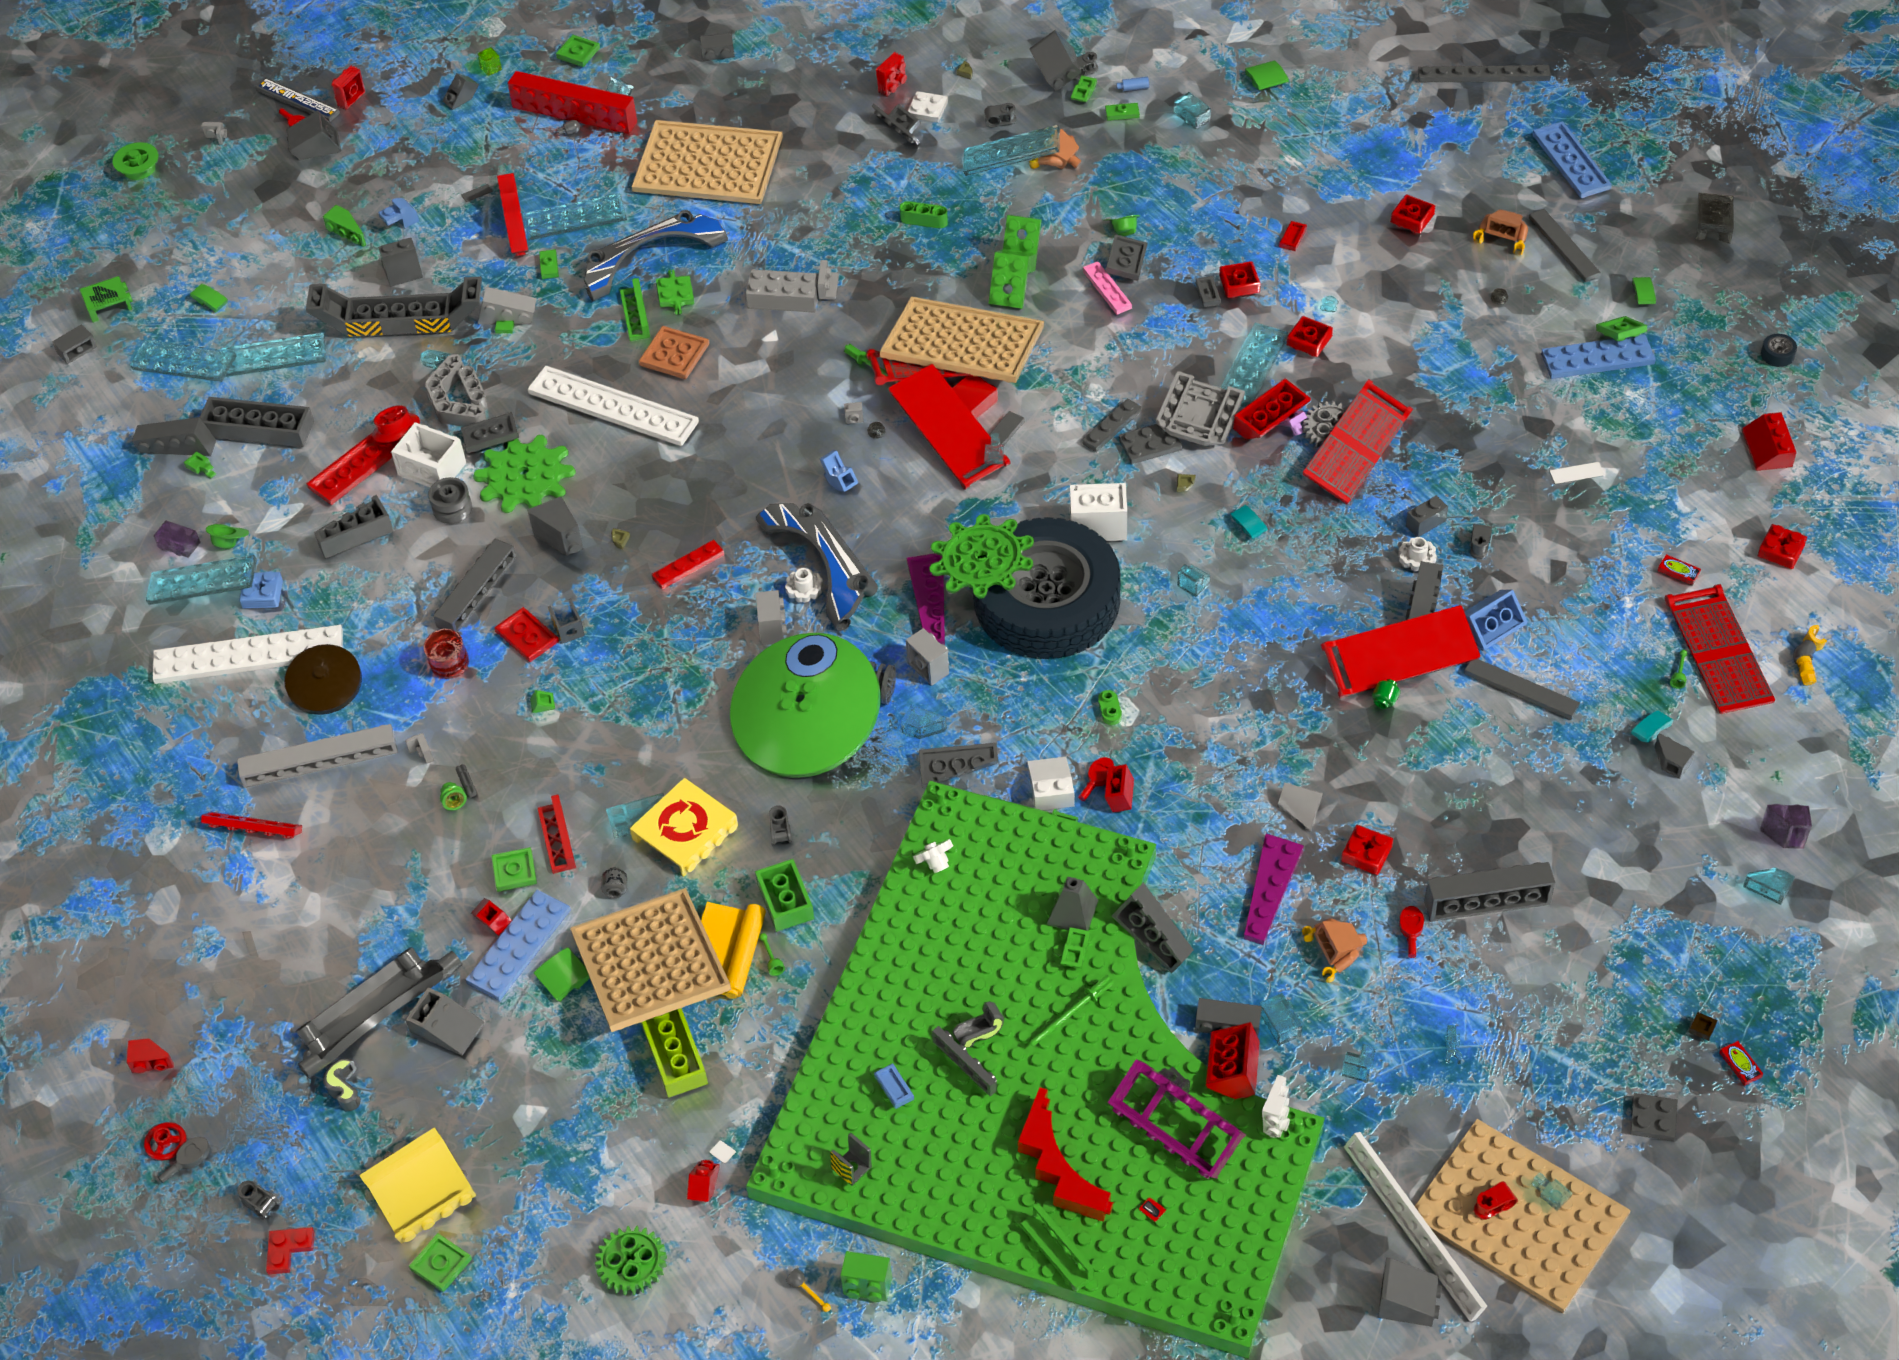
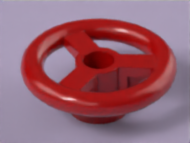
[144,1122,187,1161]

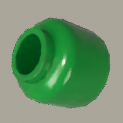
[1372,679,1401,709]

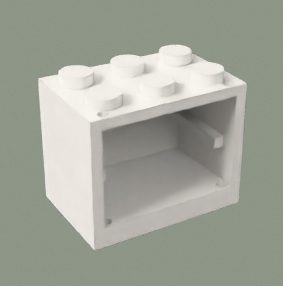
[391,423,466,487]
[1070,483,1127,541]

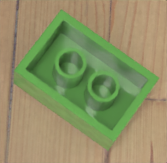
[755,859,814,932]

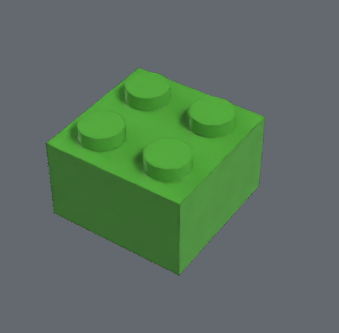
[841,1251,892,1302]

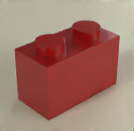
[1105,764,1134,812]

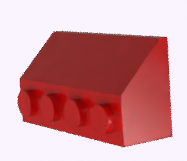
[1233,378,1311,439]
[1206,1022,1260,1099]

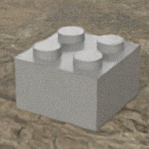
[756,590,787,645]
[906,628,949,686]

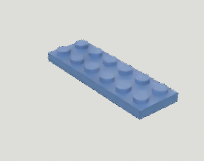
[1533,121,1612,199]
[1541,334,1656,379]
[466,890,571,1001]

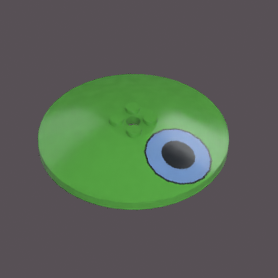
[730,633,880,778]

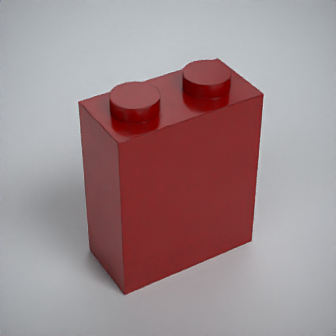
[952,375,998,419]

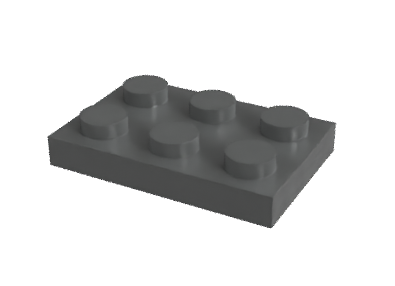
[1105,234,1148,281]
[461,412,519,453]
[1118,424,1182,465]

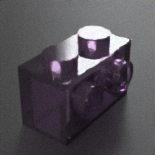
[154,520,201,558]

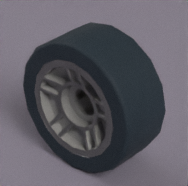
[1761,333,1797,367]

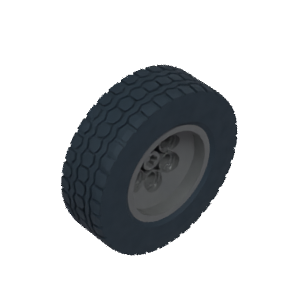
[973,517,1121,659]

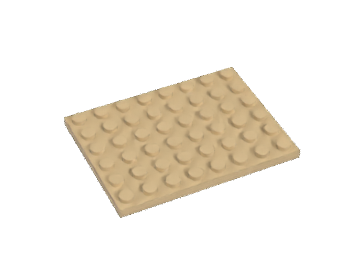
[632,120,783,204]
[880,296,1044,383]
[570,888,732,1032]
[1415,1119,1631,1314]

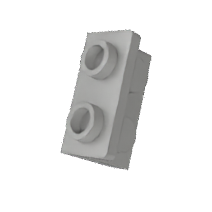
[817,260,839,299]

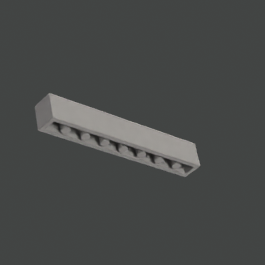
[237,724,398,788]

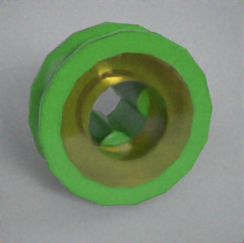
[440,782,467,811]

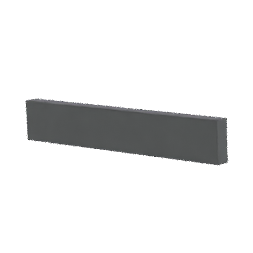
[1529,209,1601,282]
[1464,659,1580,720]

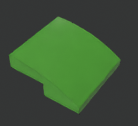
[1245,60,1289,90]
[534,947,589,1002]

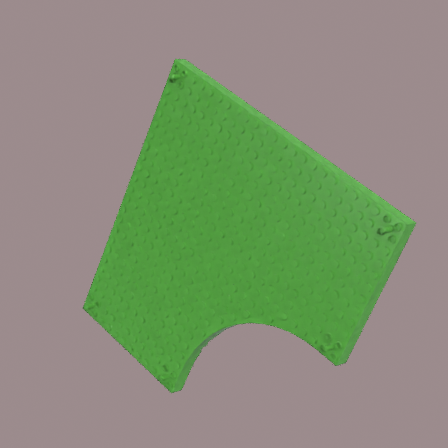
[746,781,1325,1359]

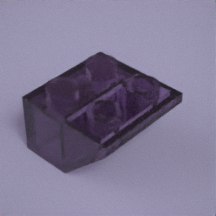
[1760,804,1812,849]

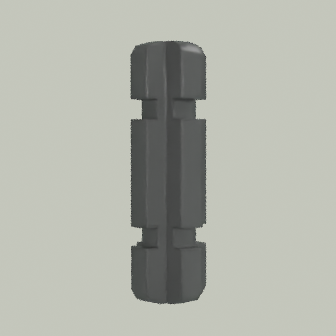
[456,764,477,798]

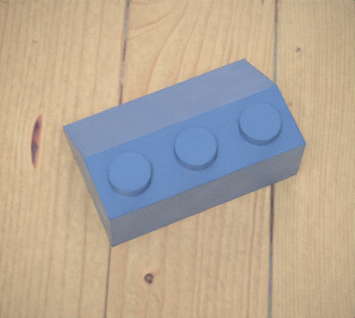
[1464,590,1528,650]

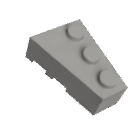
[478,287,537,324]

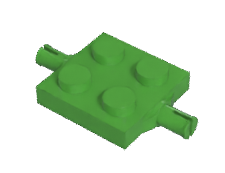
[656,269,694,315]

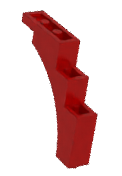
[497,173,529,256]
[1018,1087,1114,1222]

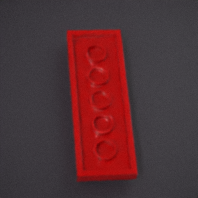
[306,432,401,505]

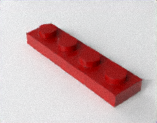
[652,539,724,590]

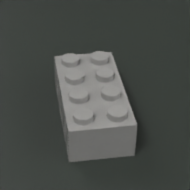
[746,269,819,313]

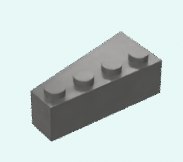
[1112,882,1194,973]

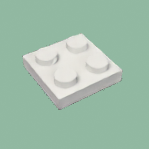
[908,91,948,123]

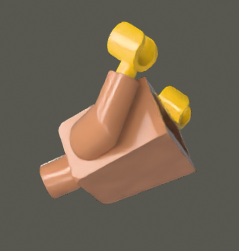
[1029,129,1082,169]
[1473,209,1528,255]
[1302,918,1367,983]

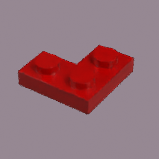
[266,1227,315,1275]

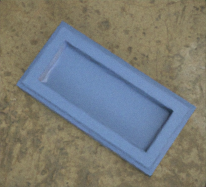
[874,1063,914,1109]

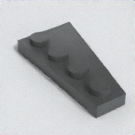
[919,743,998,788]

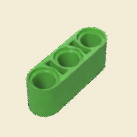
[900,201,948,228]

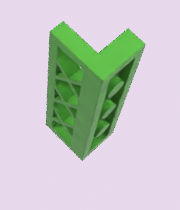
[620,278,650,341]
[1021,1203,1094,1292]

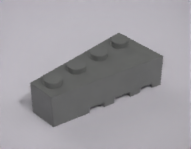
[132,417,216,456]
[314,495,394,559]
[1405,561,1443,620]

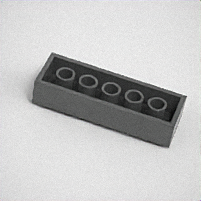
[200,397,314,447]
[1424,862,1555,922]

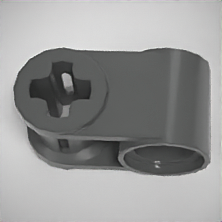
[1074,52,1098,80]
[984,103,1016,127]
[1470,524,1492,559]
[769,806,792,845]
[237,1181,280,1220]

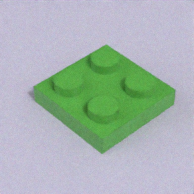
[556,34,600,67]
[1596,316,1647,341]
[492,847,537,892]
[409,1233,472,1293]

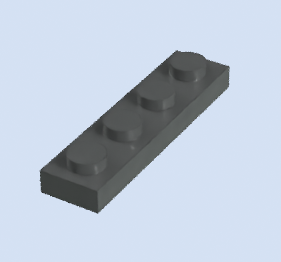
[1082,398,1142,453]
[932,1026,997,1096]

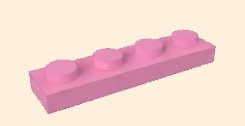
[1083,261,1132,315]

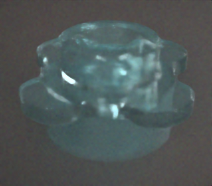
[1320,296,1339,312]

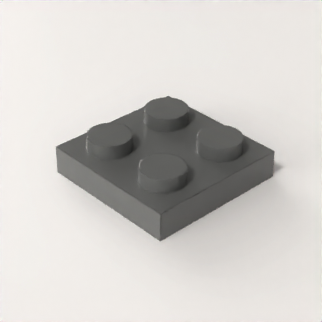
[1630,1093,1678,1141]

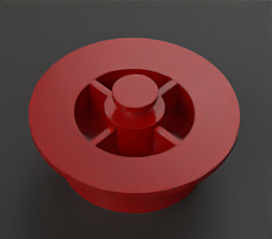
[372,405,420,443]

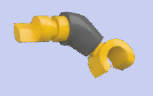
[1793,625,1827,685]

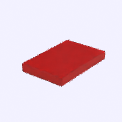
[494,607,559,662]

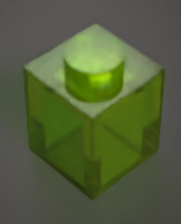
[477,47,502,76]

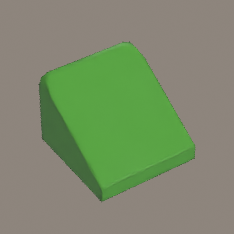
[530,690,555,713]

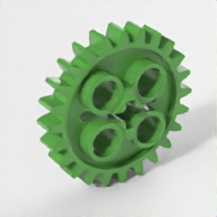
[595,1226,667,1296]

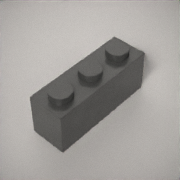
[1195,998,1262,1036]

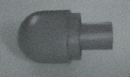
[557,120,580,135]

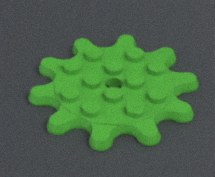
[473,435,576,513]
[929,514,1034,599]

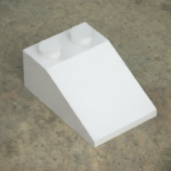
[1027,757,1075,810]

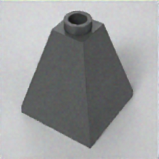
[1047,877,1098,931]

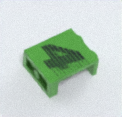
[80,276,133,322]

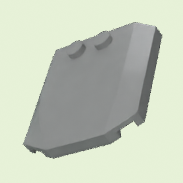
[1156,371,1245,446]

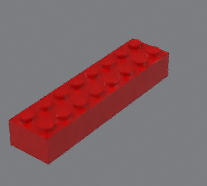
[507,71,637,134]

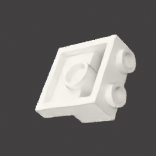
[1262,1075,1290,1138]

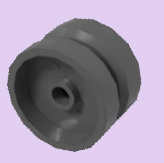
[428,477,472,524]

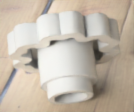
[1398,537,1437,572]
[785,568,823,603]
[913,839,953,873]

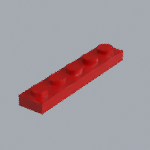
[201,812,302,838]

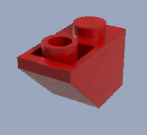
[471,898,512,936]
[127,1038,174,1073]
[687,1160,720,1202]

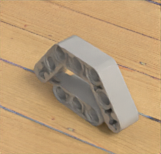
[425,354,488,427]

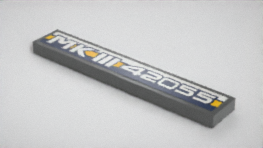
[256,78,340,122]

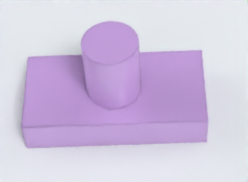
[1279,411,1307,436]

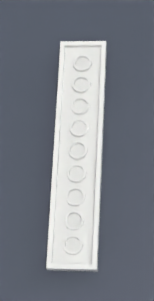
[528,365,699,446]
[153,625,343,684]

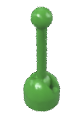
[1670,650,1687,689]
[759,933,785,976]

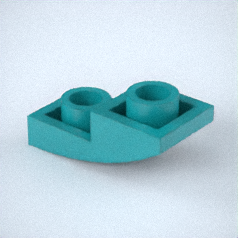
[1231,505,1268,539]
[1631,710,1674,743]

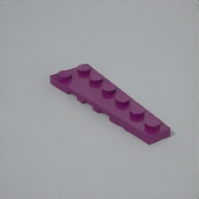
[907,553,945,645]
[1244,833,1304,945]

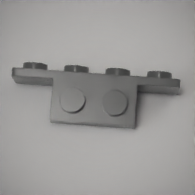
[872,104,921,145]

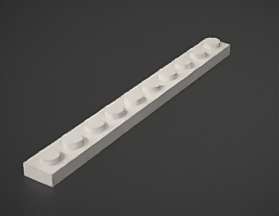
[1344,1132,1487,1321]

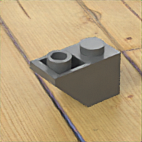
[442,73,479,109]
[1654,733,1695,779]

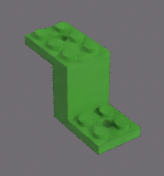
[989,215,1042,309]

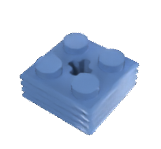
[239,571,283,609]

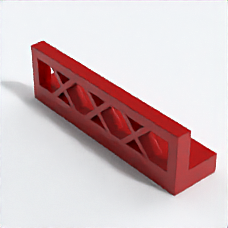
[538,794,576,874]

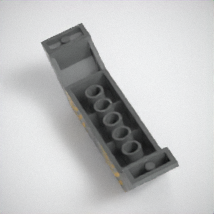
[306,276,482,337]

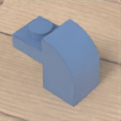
[378,198,419,228]
[820,450,858,492]

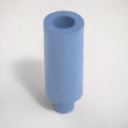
[1116,77,1149,91]

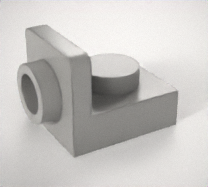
[202,122,227,145]
[844,402,864,424]
[405,733,434,764]

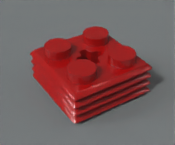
[876,52,907,97]
[331,65,365,110]
[1390,194,1436,233]
[1219,261,1261,298]
[1286,316,1333,357]
[1757,524,1807,569]
[1341,825,1393,875]

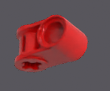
[1474,1181,1518,1220]

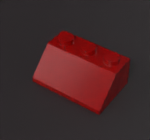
[1742,412,1797,471]

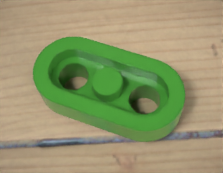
[1098,690,1122,725]

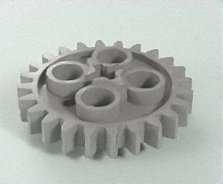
[1302,401,1349,448]

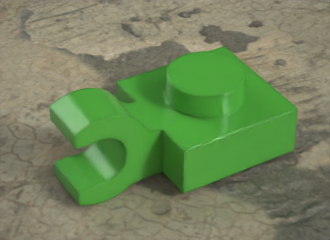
[184,452,216,479]

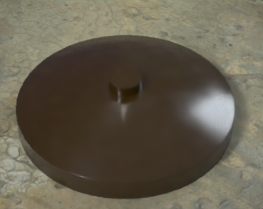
[284,644,362,715]

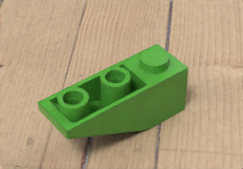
[323,205,366,247]

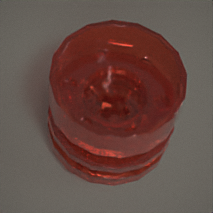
[423,628,469,679]

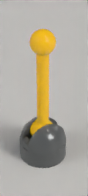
[786,1268,831,1312]

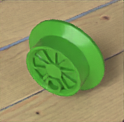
[112,142,159,180]

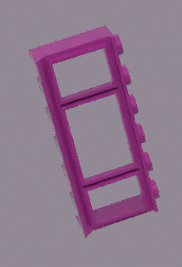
[1108,1059,1246,1179]

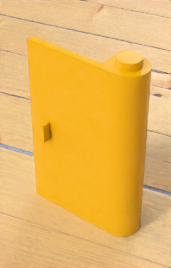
[701,902,766,999]

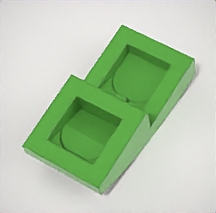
[1071,75,1097,103]
[1632,277,1656,304]
[190,283,228,313]
[1061,927,1090,969]

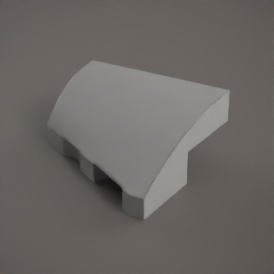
[1278,782,1323,832]

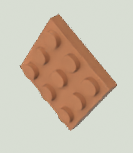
[639,326,709,379]

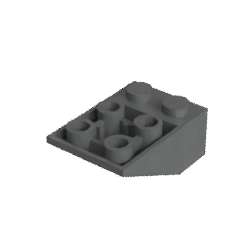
[405,987,485,1056]

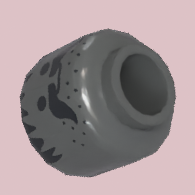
[601,867,628,899]

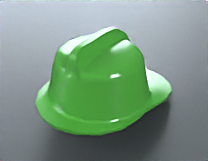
[1102,215,1140,236]
[206,524,249,549]

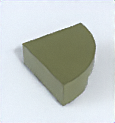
[957,61,973,80]
[1177,474,1196,492]
[611,528,630,550]

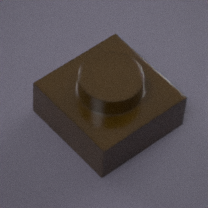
[1689,1012,1718,1041]

